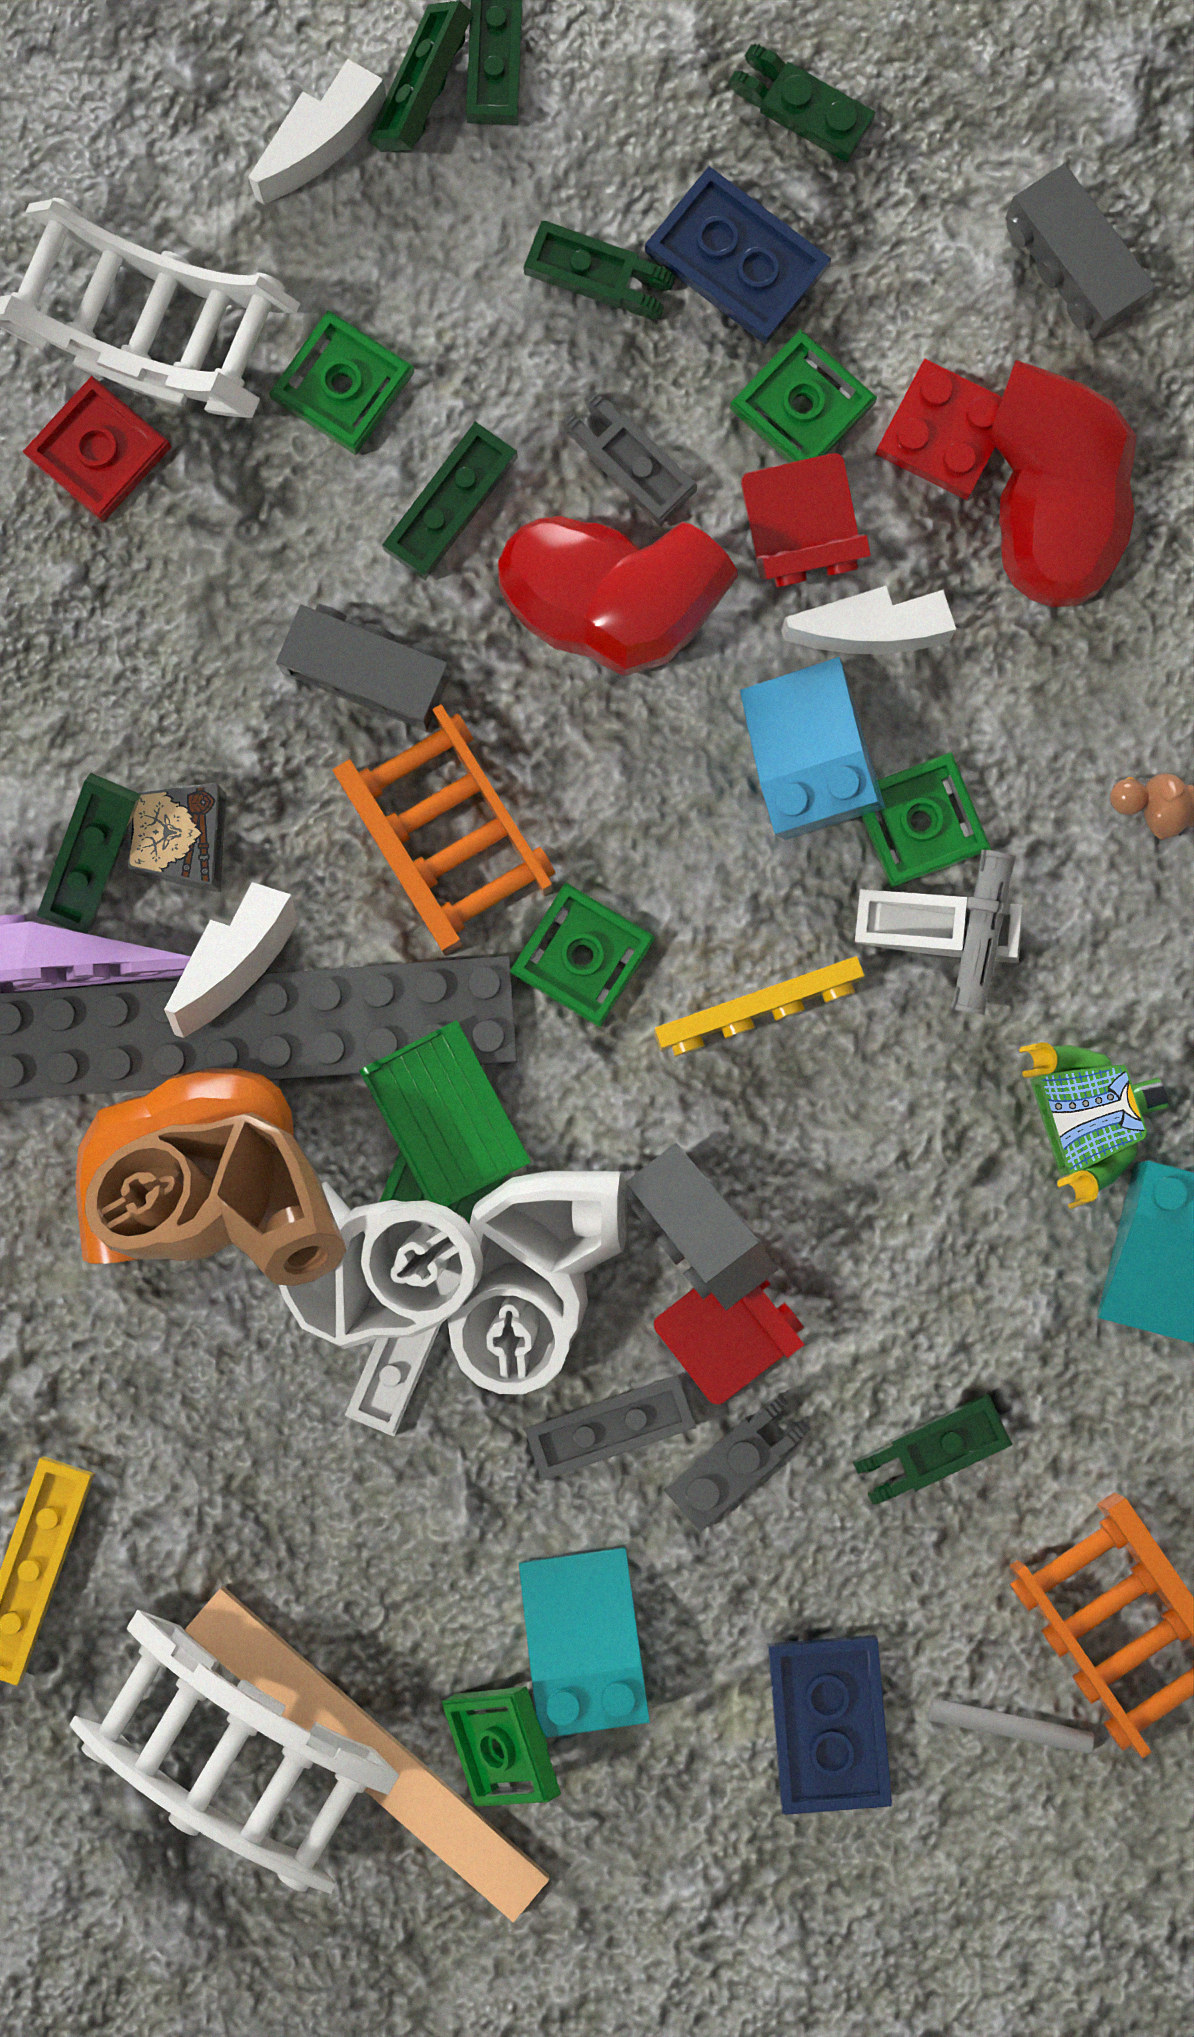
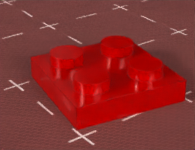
[875,358,1002,501]

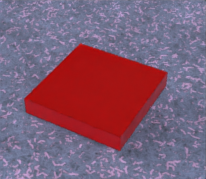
[22,376,172,523]

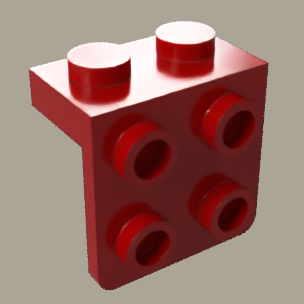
[740,453,871,587]
[653,1279,805,1405]

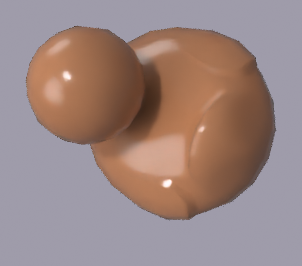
[1110,773,1194,840]

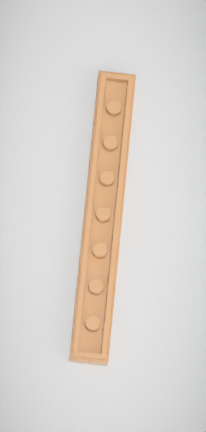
[184,1586,550,1923]

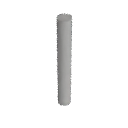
[928,1698,1094,1754]

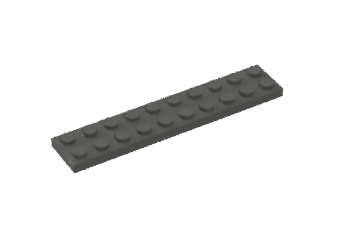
[0,956,518,1101]

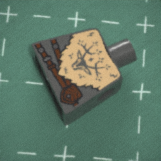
[121,783,226,892]

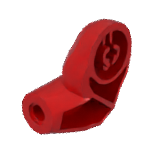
[989,360,1137,607]
[497,516,738,676]

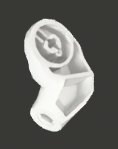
[447,1171,627,1394]
[279,1182,484,1349]

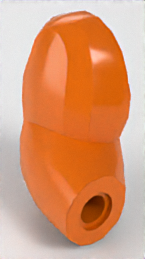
[75,1068,294,1264]

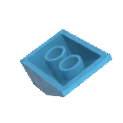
[740,657,885,840]

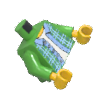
[1019,1042,1168,1209]

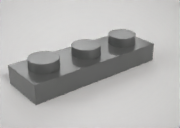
[525,1375,696,1481]

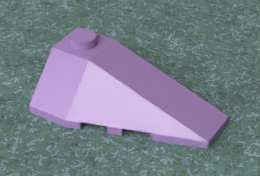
[0,915,191,994]

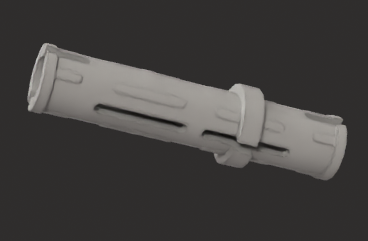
[951,850,1016,1015]

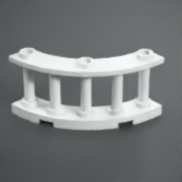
[0,198,300,418]
[70,1610,399,1894]

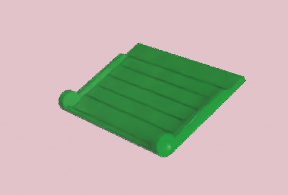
[359,1020,531,1207]

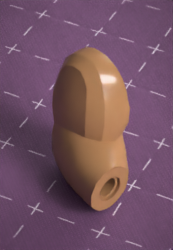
[85,1112,346,1286]

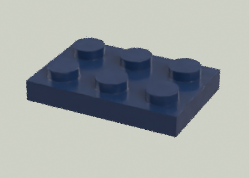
[645,166,831,345]
[767,1635,892,1815]

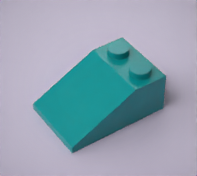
[1096,1161,1194,1343]
[519,1547,650,1738]

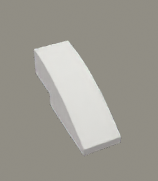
[248,59,386,205]
[781,586,956,654]
[164,882,298,1038]
[855,889,1023,963]

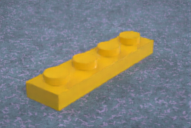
[654,956,864,1057]
[0,1456,95,1686]

